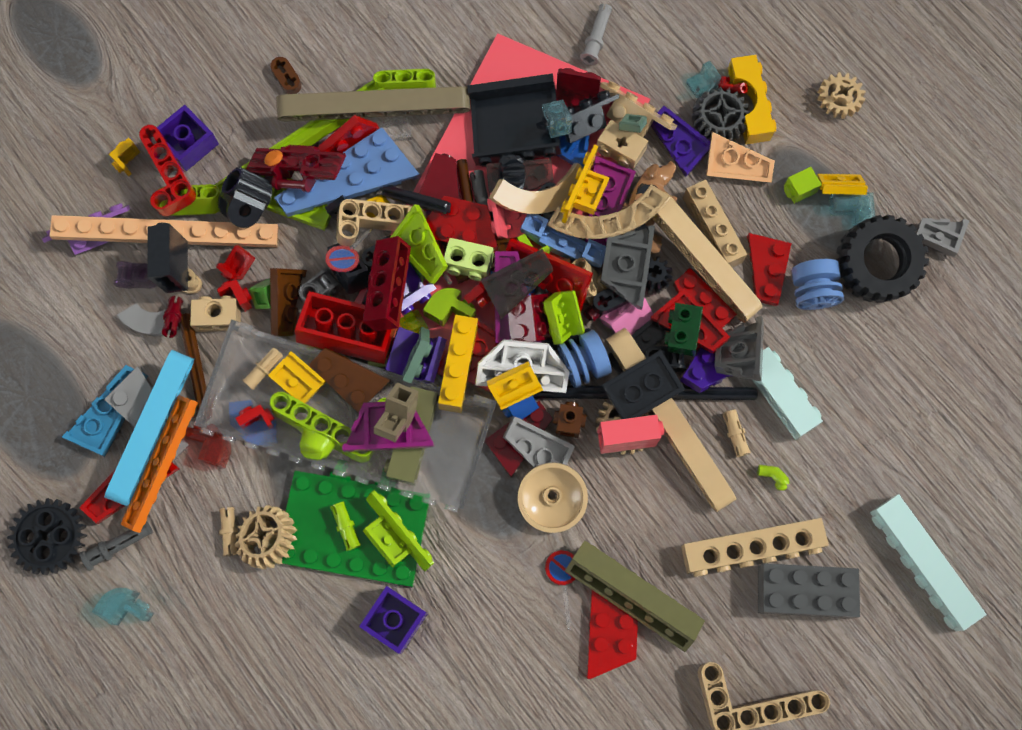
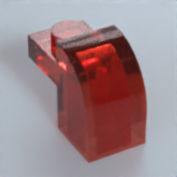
[185,424,231,468]

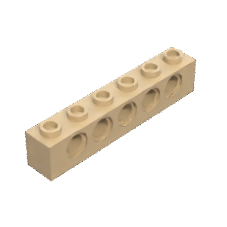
[681,518,829,577]

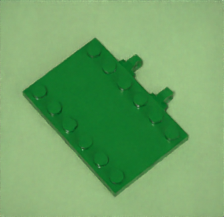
[282,460,431,587]

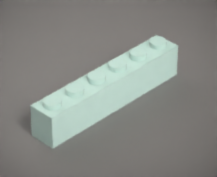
[870,494,987,631]

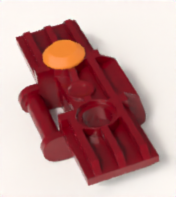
[246,145,346,192]

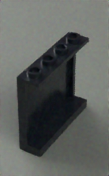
[467,73,562,167]

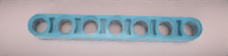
[104,350,194,506]

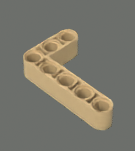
[698,662,830,730]

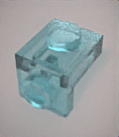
[542,100,572,138]

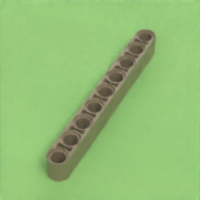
[276,86,471,122]

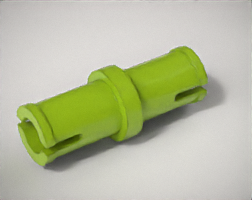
[330,502,361,551]

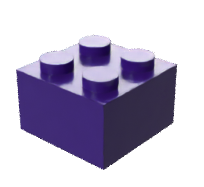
[157,104,219,171]
[359,586,428,654]

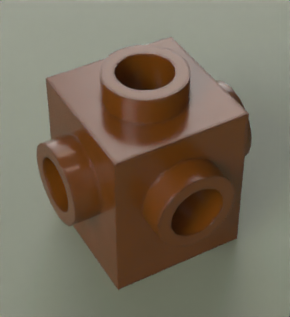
[553,402,587,438]

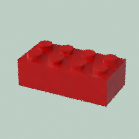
[295,291,396,365]

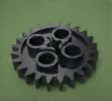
[7,498,87,575]

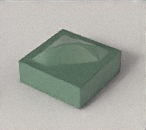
[619,114,647,133]

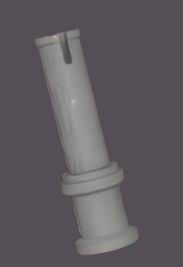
[580,4,612,65]

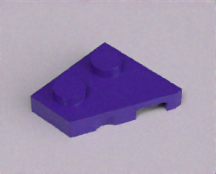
[680,347,733,393]

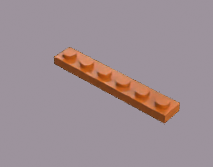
[120,395,198,533]

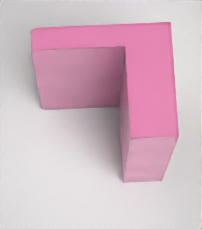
[600,297,653,335]

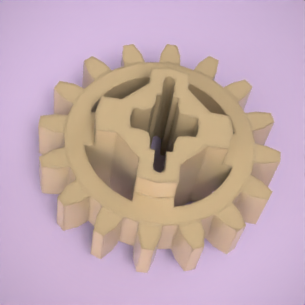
[817,72,866,119]

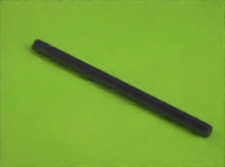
[533,386,758,400]

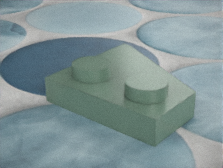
[403,327,432,383]

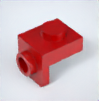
[216,245,256,280]
[217,279,253,312]
[235,404,275,429]

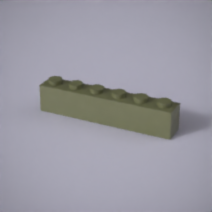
[565,540,705,652]

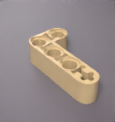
[336,199,426,247]

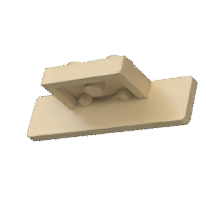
[600,81,677,138]

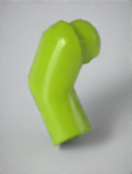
[757,465,789,491]

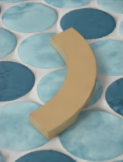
[489,163,583,214]
[547,185,671,239]

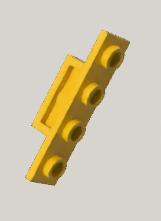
[560,144,609,224]

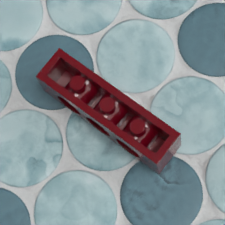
[363,236,411,331]

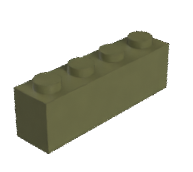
[384,386,439,486]

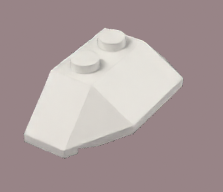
[475,339,570,393]

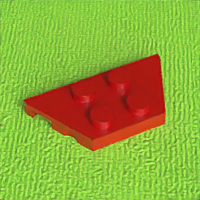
[426,196,499,253]
[587,589,638,679]

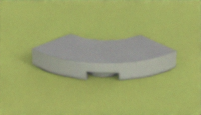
[117,303,179,336]

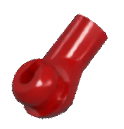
[718,76,748,94]

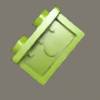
[543,291,585,345]

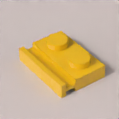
[817,174,868,195]
[268,351,326,404]
[486,361,543,410]

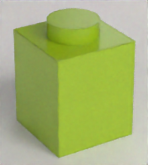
[784,167,822,204]

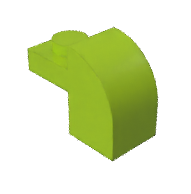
[423,288,476,327]

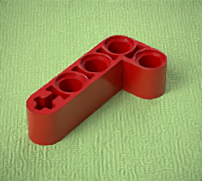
[139,125,196,216]

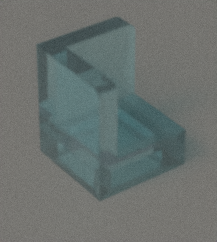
[686,61,721,99]

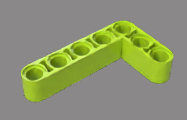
[270,392,386,463]

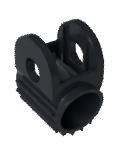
[218,167,272,228]

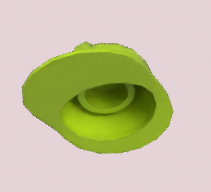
[293,424,340,460]

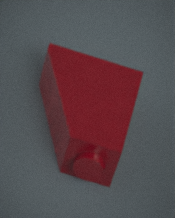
[419,153,459,210]

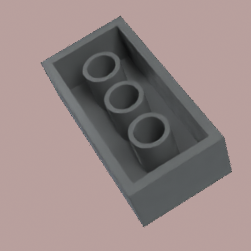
[758,563,860,618]

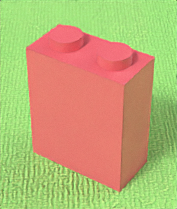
[597,415,664,454]

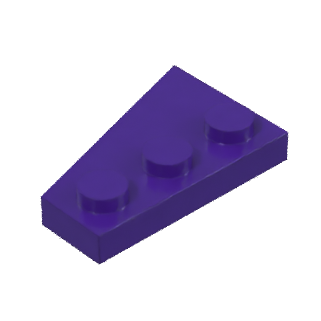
[651,106,710,177]

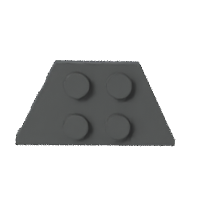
[600,225,655,310]
[715,316,764,381]

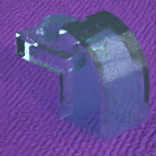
[92,588,154,626]

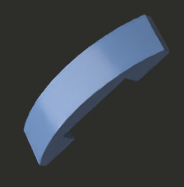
[520,214,606,268]

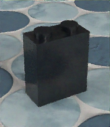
[147,222,188,293]

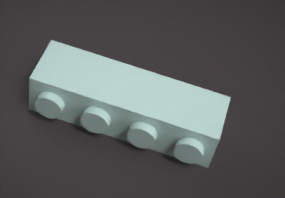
[752,347,823,440]

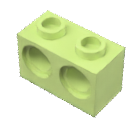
[444,238,494,281]

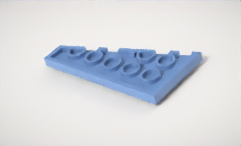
[274,127,420,217]

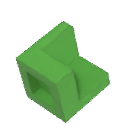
[249,279,271,309]

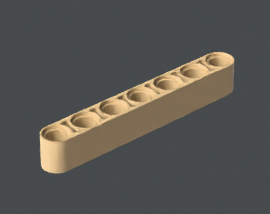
[652,192,762,323]

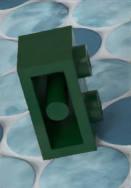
[664,303,703,357]

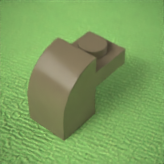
[374,383,418,442]

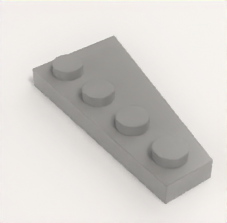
[104,366,190,462]

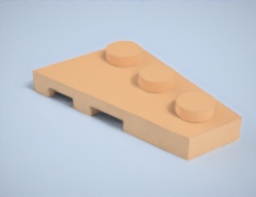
[706,132,775,183]

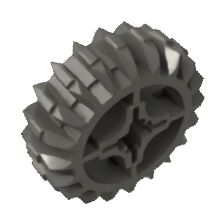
[692,87,750,141]

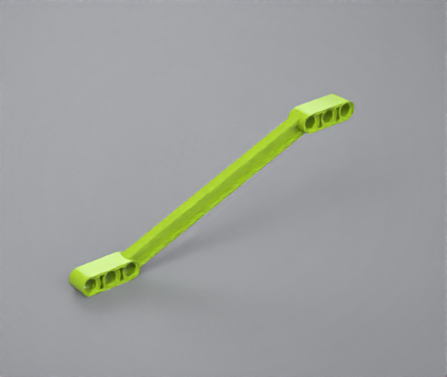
[158,69,436,216]

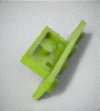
[363,490,434,571]

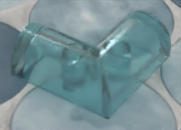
[828,192,876,226]

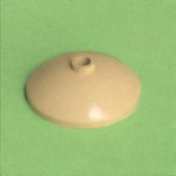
[518,462,588,533]

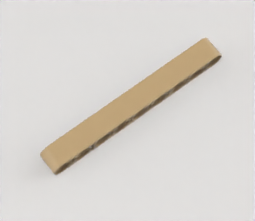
[605,328,736,512]

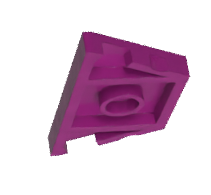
[342,401,434,452]

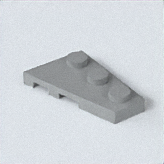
[503,416,575,468]

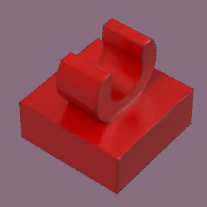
[463,278,494,307]

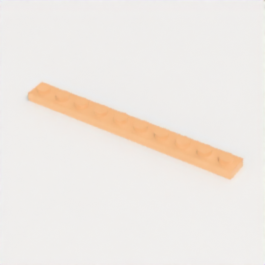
[50,215,278,248]

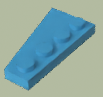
[62,365,148,457]

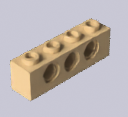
[683,180,747,268]

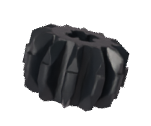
[497,155,526,189]
[646,256,673,294]

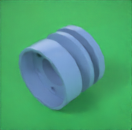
[791,259,844,310]
[557,330,612,388]

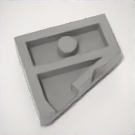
[916,218,969,257]

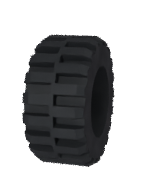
[836,215,929,303]

